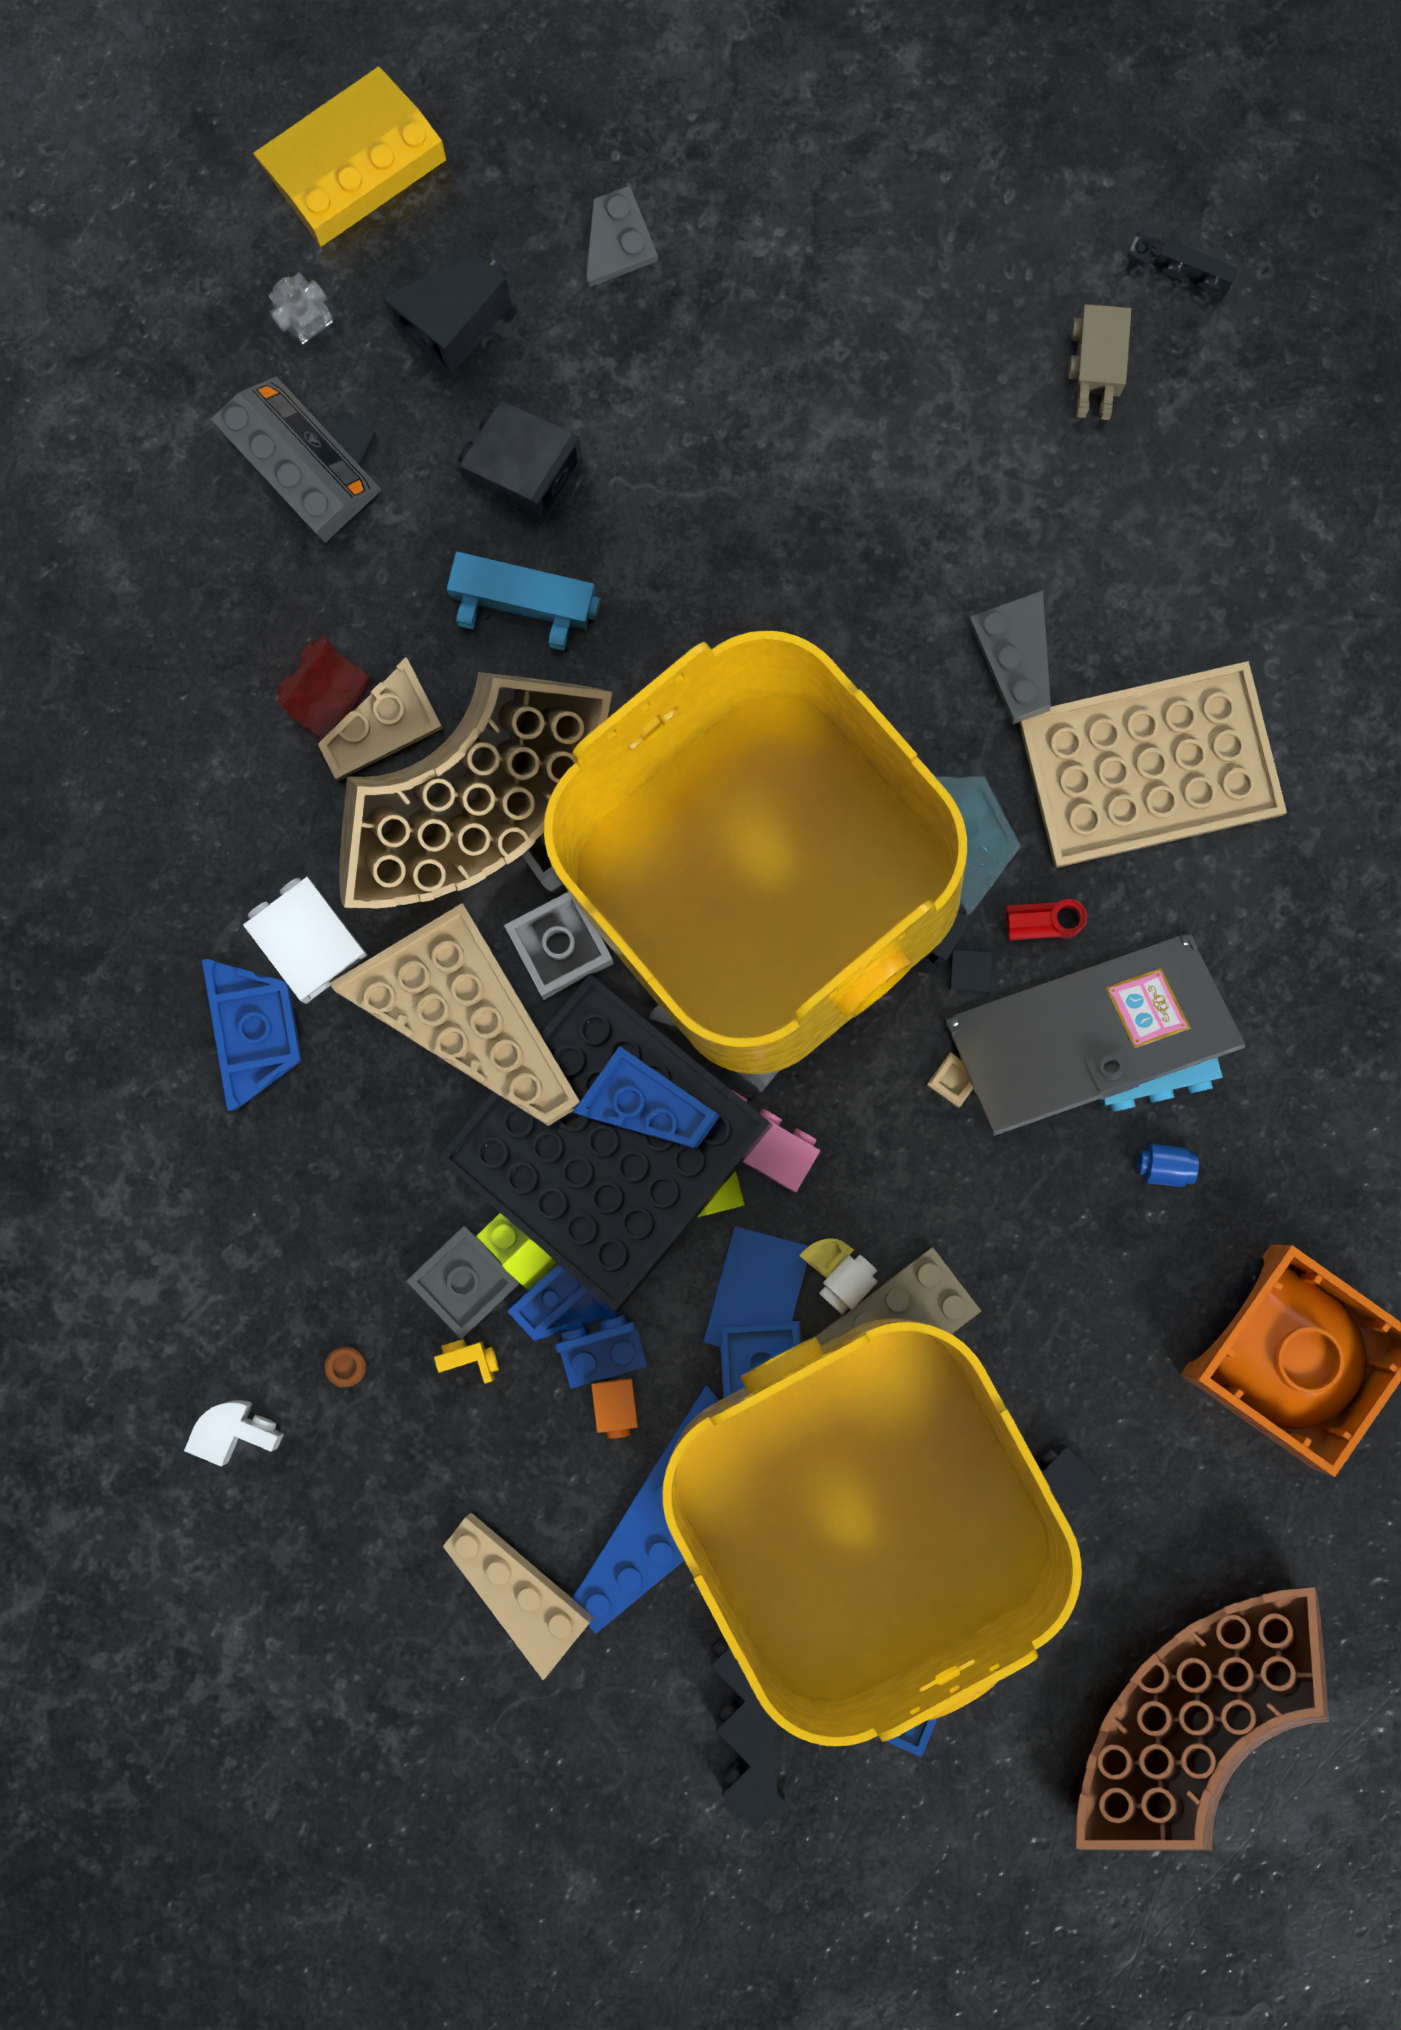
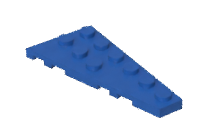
[572,1384,720,1634]

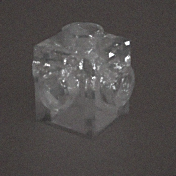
[268,272,333,345]

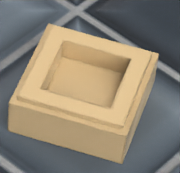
[927,1052,973,1108]

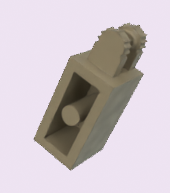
[1068,304,1131,420]

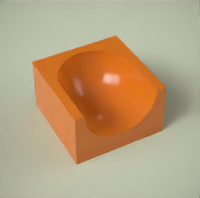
[1180,1245,1401,1477]

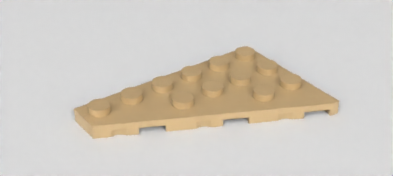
[330,903,580,1126]

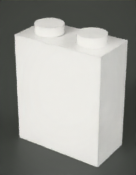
[243,877,369,1004]

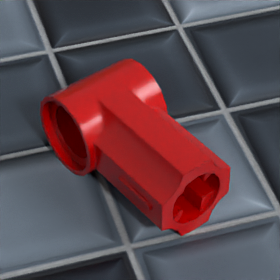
[1006,899,1087,941]

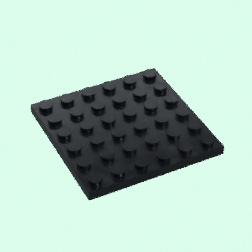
[438,974,773,1313]

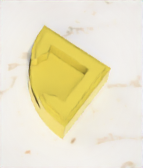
[799,1238,854,1279]

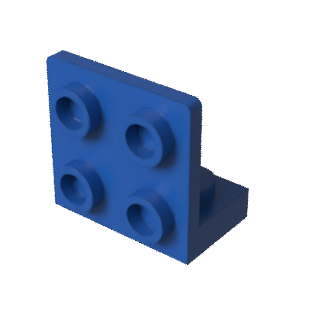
[554,1315,648,1389]

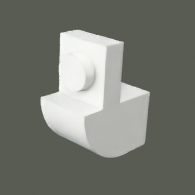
[184,1400,284,1466]

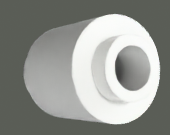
[819,1255,878,1315]

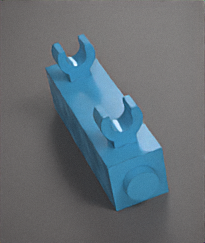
[447,551,601,652]

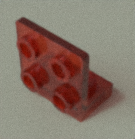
[277,636,371,739]

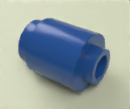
[1136,1144,1199,1187]

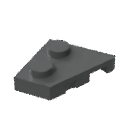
[586,186,658,287]

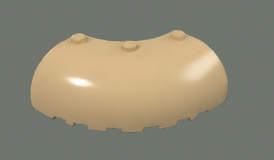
[339,672,612,909]

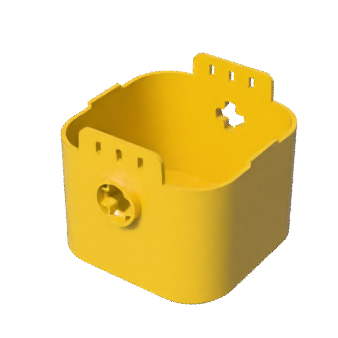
[544,631,967,1074]
[662,1318,1082,1746]

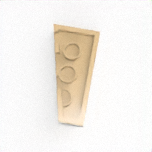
[443,1513,594,1680]

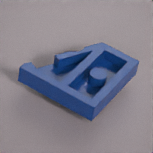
[507,1263,618,1341]

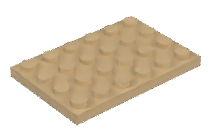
[1019,661,1287,868]

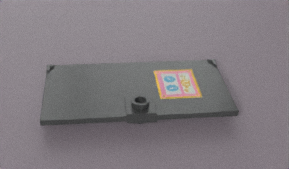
[944,932,1245,1136]

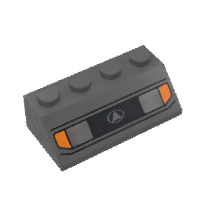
[210,376,382,543]

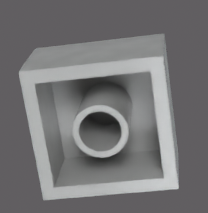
[504,892,614,1000]

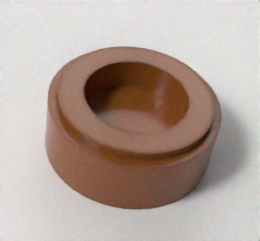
[325,1346,367,1387]

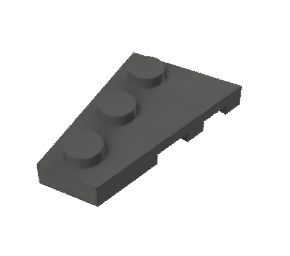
[969,590,1051,724]

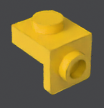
[434,1339,499,1384]

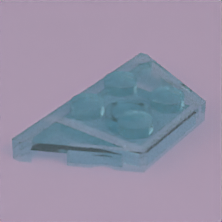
[936,777,1021,916]

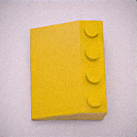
[253,66,446,247]

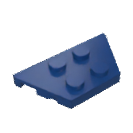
[202,959,302,1111]

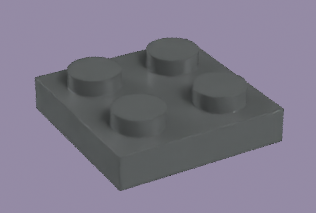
[406,1225,520,1339]

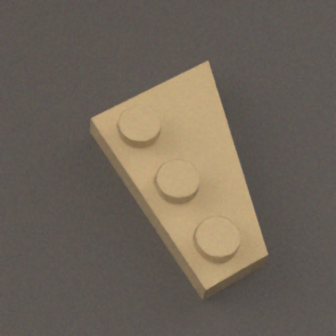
[318,657,443,782]

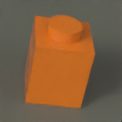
[591,1377,638,1439]

